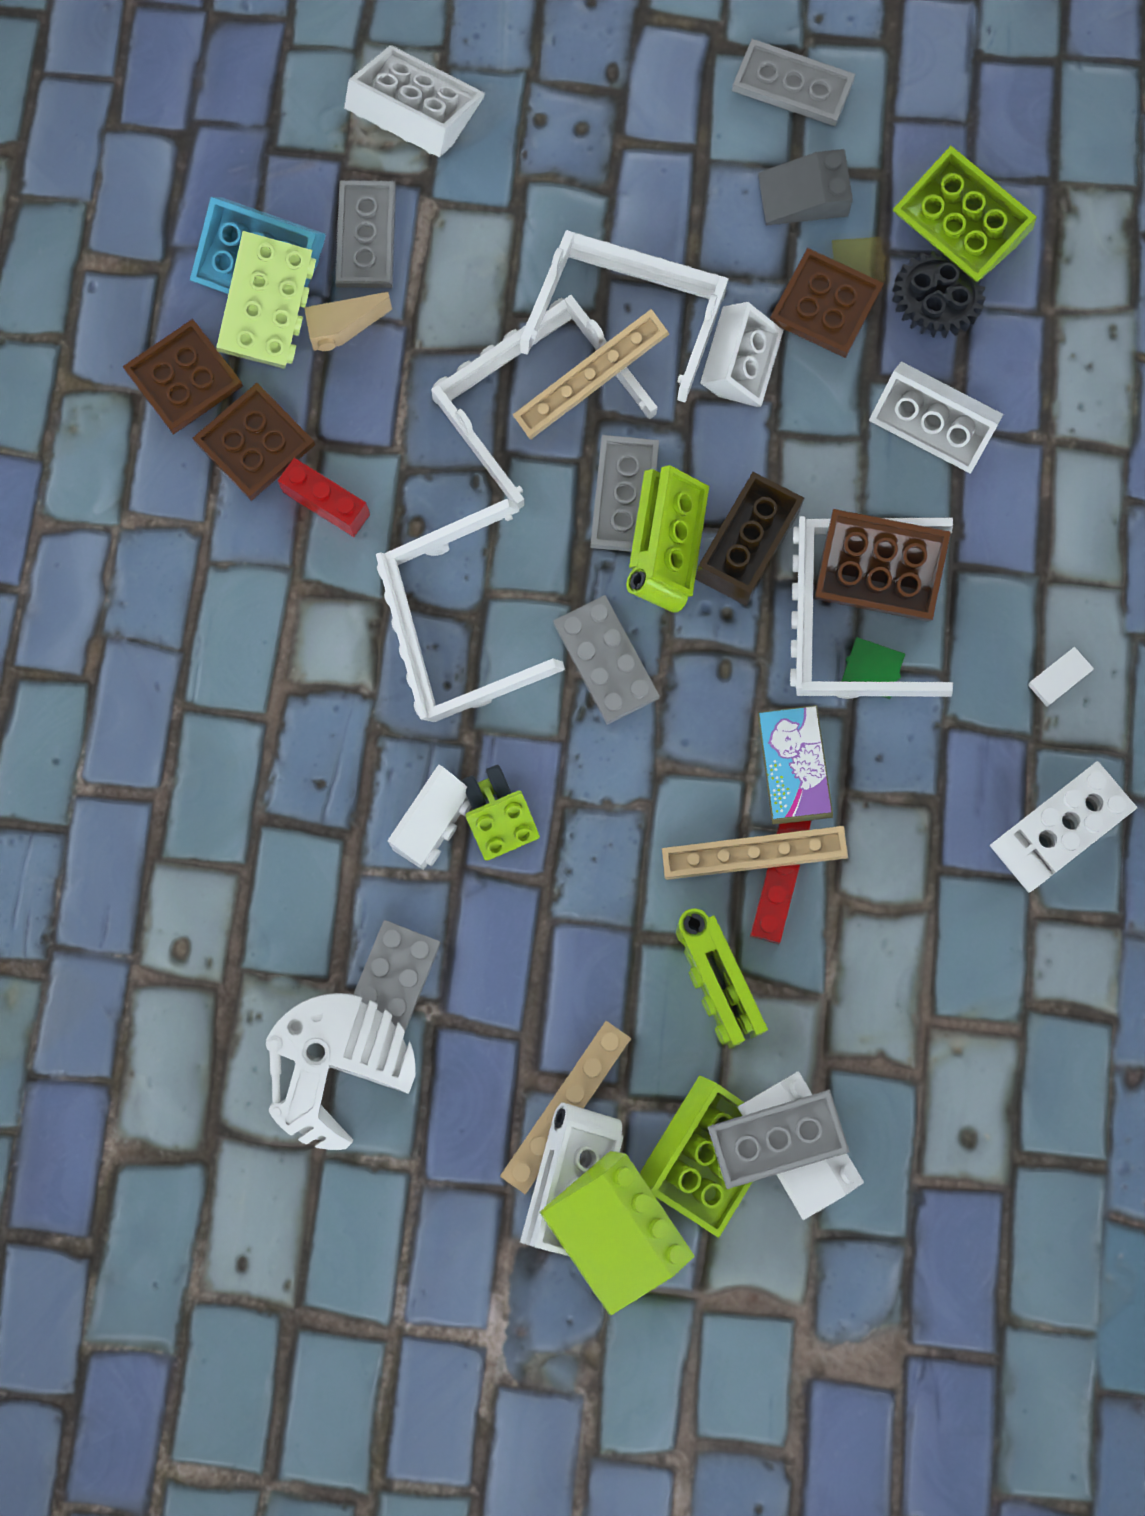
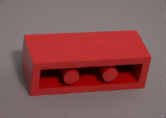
[278,458,370,537]

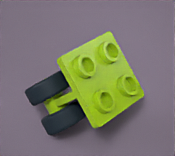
[461,765,540,861]

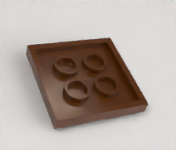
[770,248,884,358]
[122,319,243,435]
[192,383,315,501]

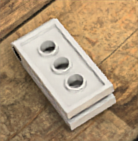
[989,761,1137,893]
[520,1103,624,1256]

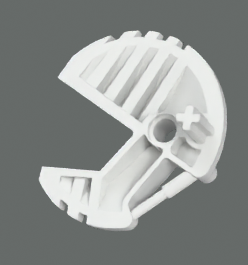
[266,993,415,1150]

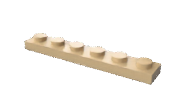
[513,309,669,439]
[662,826,848,880]
[500,1021,631,1195]

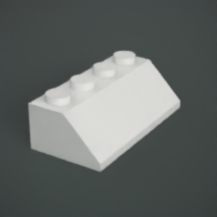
[869,362,1004,474]
[738,1071,864,1220]

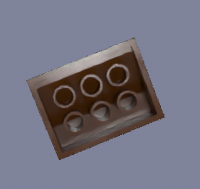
[813,509,951,622]

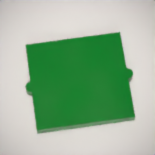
[841,637,905,699]

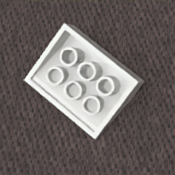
[344,45,485,157]

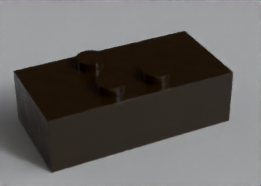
[695,472,805,606]

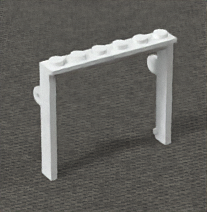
[520,230,728,402]
[431,295,658,509]
[376,499,565,722]
[790,516,953,699]

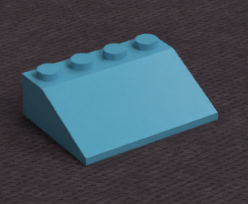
[190,197,326,294]

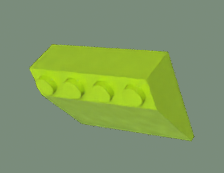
[893,146,1037,283]
[640,1075,752,1238]
[539,1151,695,1315]

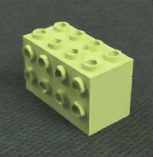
[216,231,316,369]

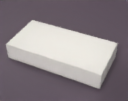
[1028,647,1094,707]

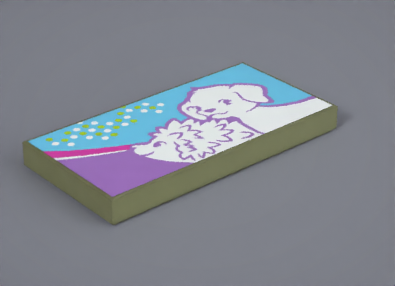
[758,705,833,825]

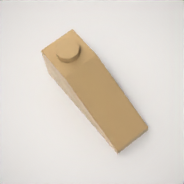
[304,292,392,351]

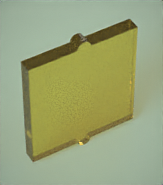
[831,237,886,282]

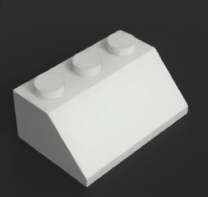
[700,302,783,407]
[388,765,471,870]

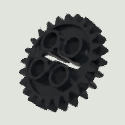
[892,251,986,338]

